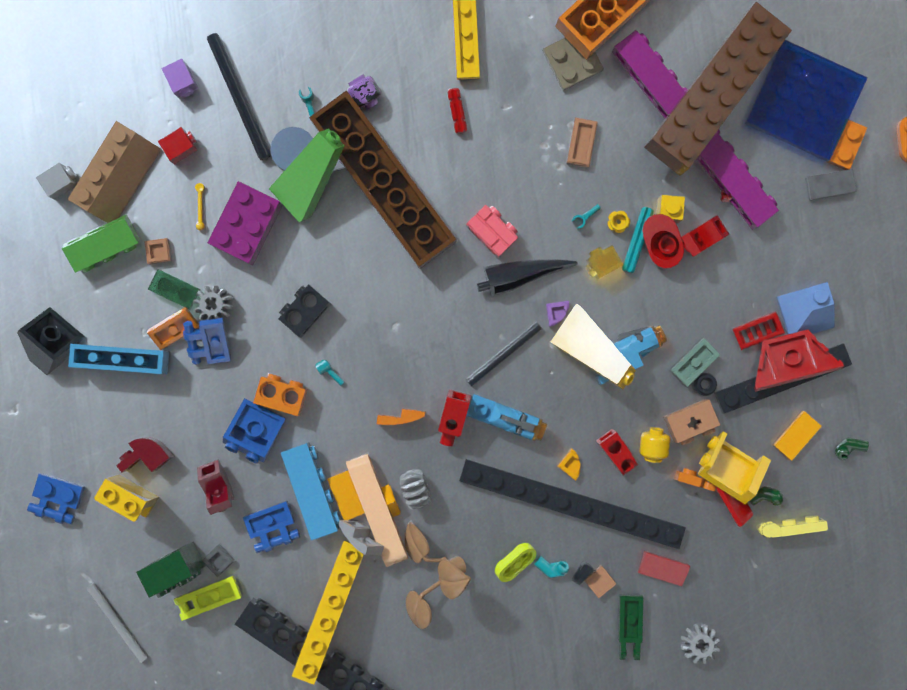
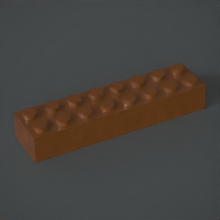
[644,2,792,176]
[309,90,456,269]

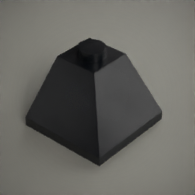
[17,307,84,375]

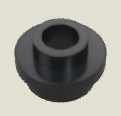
[694,373,717,396]

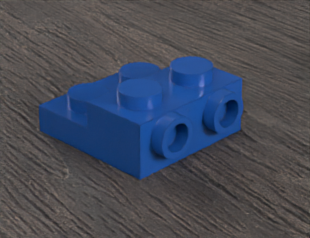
[223,398,286,464]

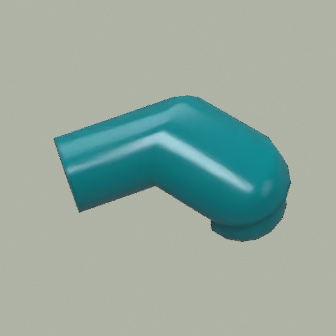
[534,556,569,578]

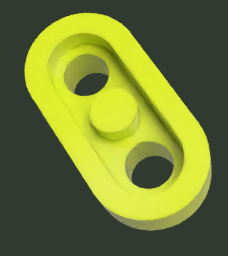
[495,543,537,582]

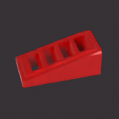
[733,311,785,350]

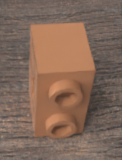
[663,399,720,445]

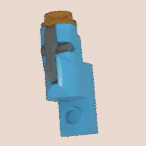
[595,325,667,385]
[466,394,547,441]

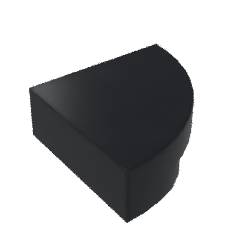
[572,561,593,585]

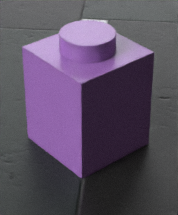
[161,58,198,98]

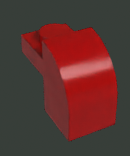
[681,215,730,257]

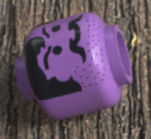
[347,74,381,110]

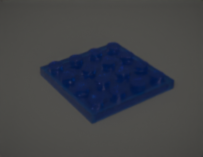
[744,40,868,162]

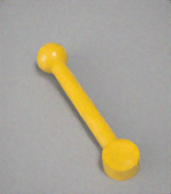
[195,183,205,231]

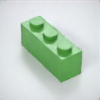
[61,214,140,273]

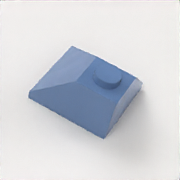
[777,282,835,334]

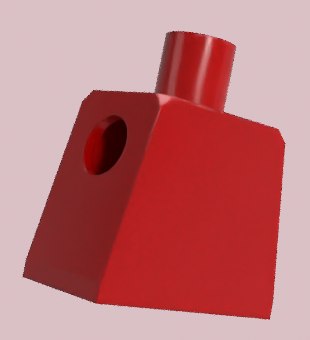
[438,389,471,447]

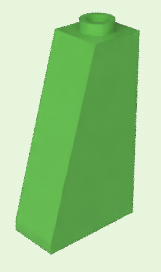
[269,129,344,223]

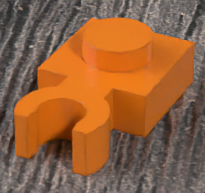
[674,468,716,491]

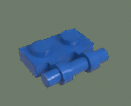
[183,318,231,364]
[27,473,85,525]
[243,501,300,553]

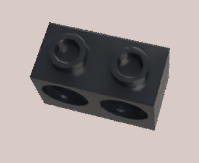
[278,284,331,338]

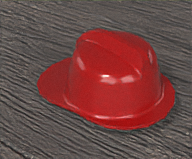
[642,214,684,268]

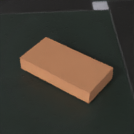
[567,117,598,168]

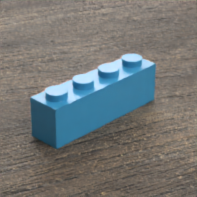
[68,344,169,374]
[281,442,341,540]

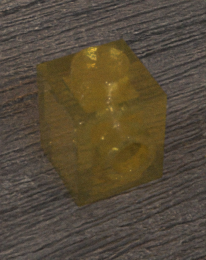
[585,245,623,280]

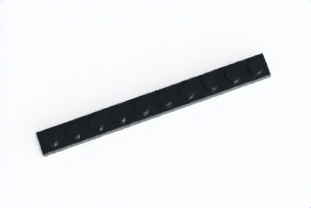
[459,459,686,549]

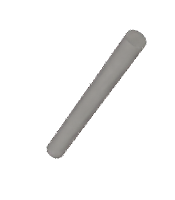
[87,584,148,663]

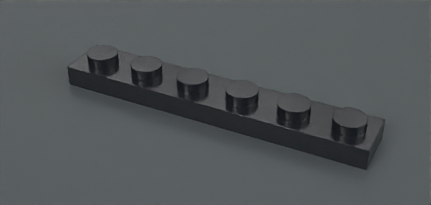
[714,343,852,414]

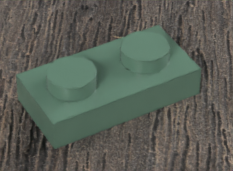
[670,338,720,387]

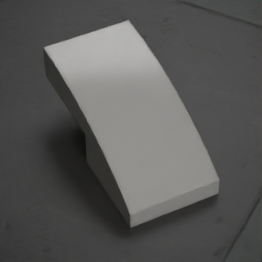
[339,520,384,555]

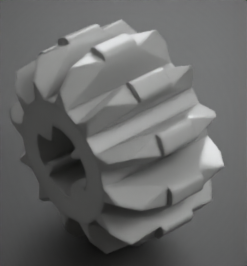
[193,285,233,320]
[400,469,431,510]
[680,624,720,664]

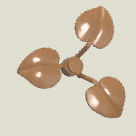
[404,522,471,630]

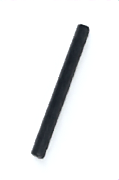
[207,33,271,160]

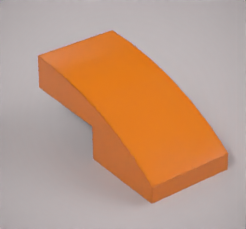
[377,409,425,425]

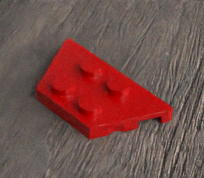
[754,329,844,392]

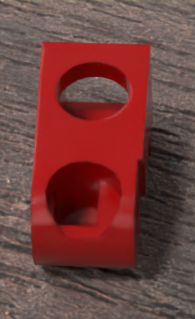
[596,429,638,476]

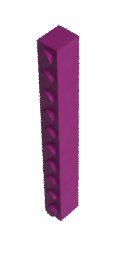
[612,30,779,230]

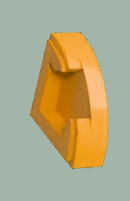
[557,448,580,481]
[381,484,401,517]

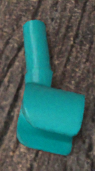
[299,87,315,116]
[572,204,601,229]
[315,360,344,386]

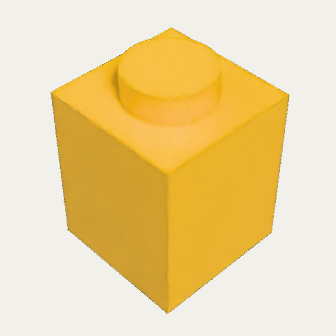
[656,195,685,223]

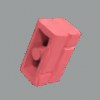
[466,205,518,258]

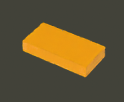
[773,411,822,461]
[327,470,365,520]

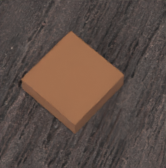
[144,238,172,264]
[584,565,616,598]

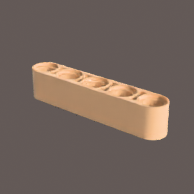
[346,453,408,567]

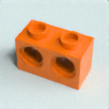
[253,373,308,416]

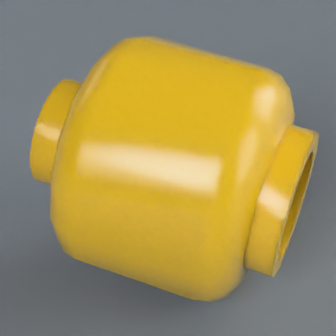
[639,427,671,463]

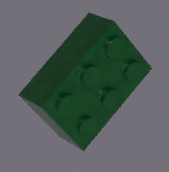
[136,542,206,598]

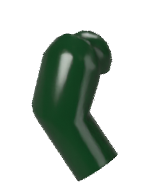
[835,438,869,460]
[750,486,783,506]

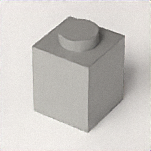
[36,163,77,200]

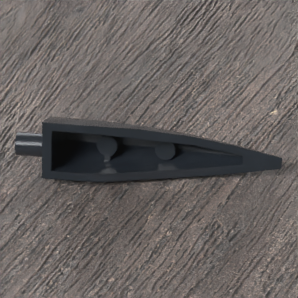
[477,260,578,296]

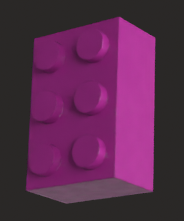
[207,181,283,266]

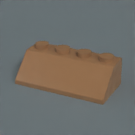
[68,121,162,223]

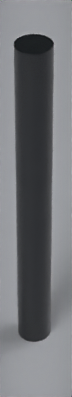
[466,322,542,387]

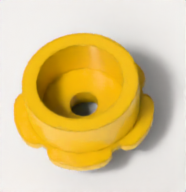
[607,211,630,233]

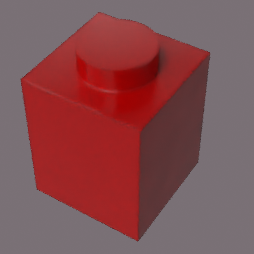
[158,127,198,164]

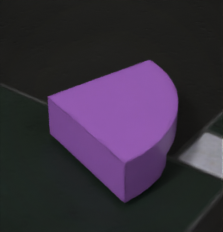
[546,301,569,327]

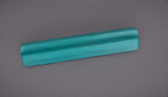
[622,207,654,273]

